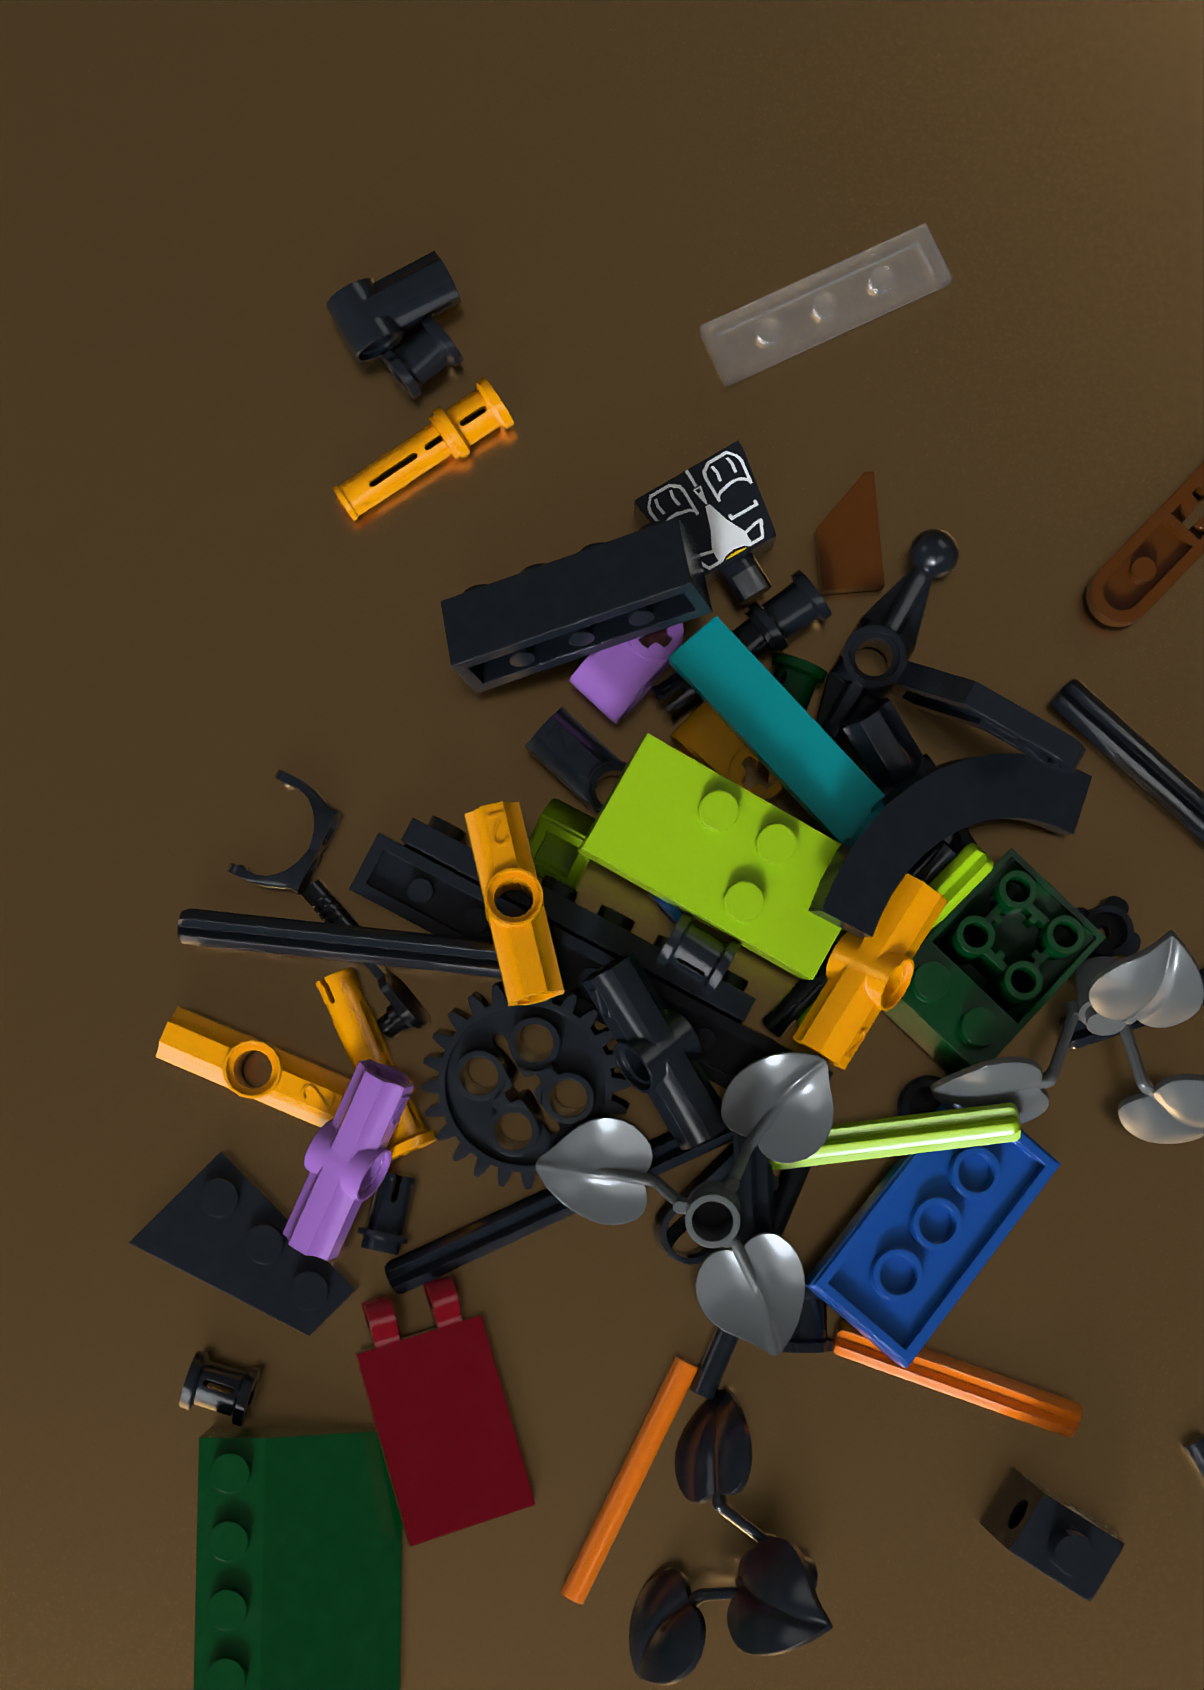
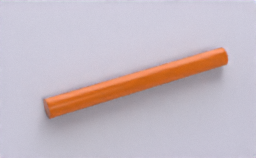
[560,1356,699,1604]

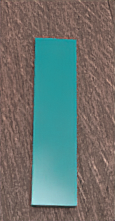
[668,615,885,844]

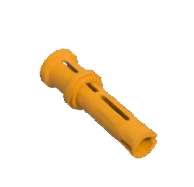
[332,377,514,521]
[315,967,437,1161]

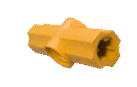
[464,801,565,1006]
[793,873,947,1070]
[155,1006,351,1128]

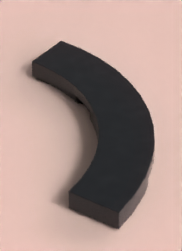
[808,753,1092,937]

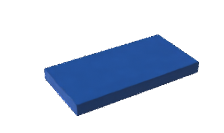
[805,1103,1061,1369]

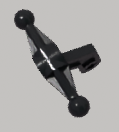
[816,529,1086,774]

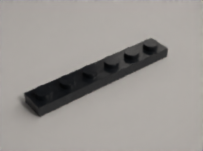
[401,815,756,1022]

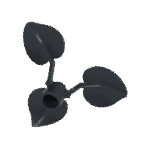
[629,1388,833,1686]

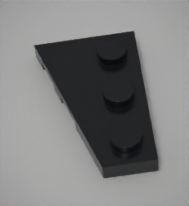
[129,1151,358,1336]

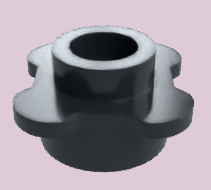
[1076,896,1141,960]

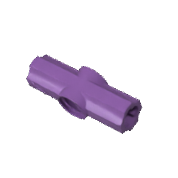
[283,1059,415,1261]

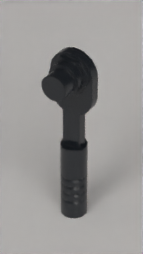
[301,879,429,1039]

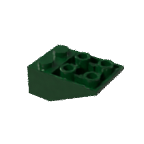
[884,848,1106,1074]

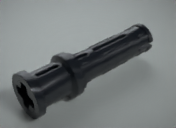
[650,569,832,722]

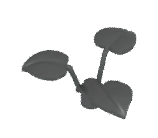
[930,930,1204,1144]
[535,1051,834,1356]

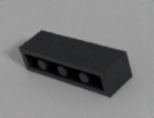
[441,517,713,693]

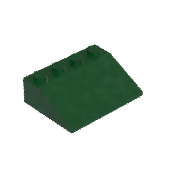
[193,1426,403,1690]

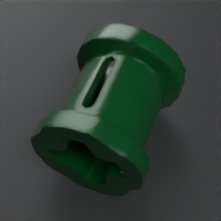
[771,653,827,711]

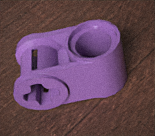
[569,623,684,724]

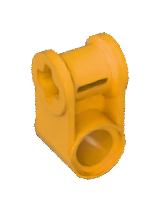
[669,701,784,805]

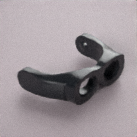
[227,769,342,895]

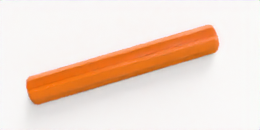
[833,1320,1082,1437]

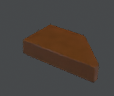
[814,471,885,595]

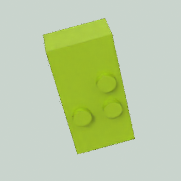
[577,733,842,980]

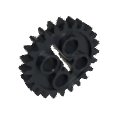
[421,981,631,1189]

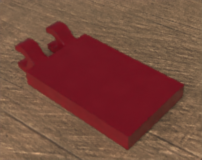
[354,1276,536,1547]

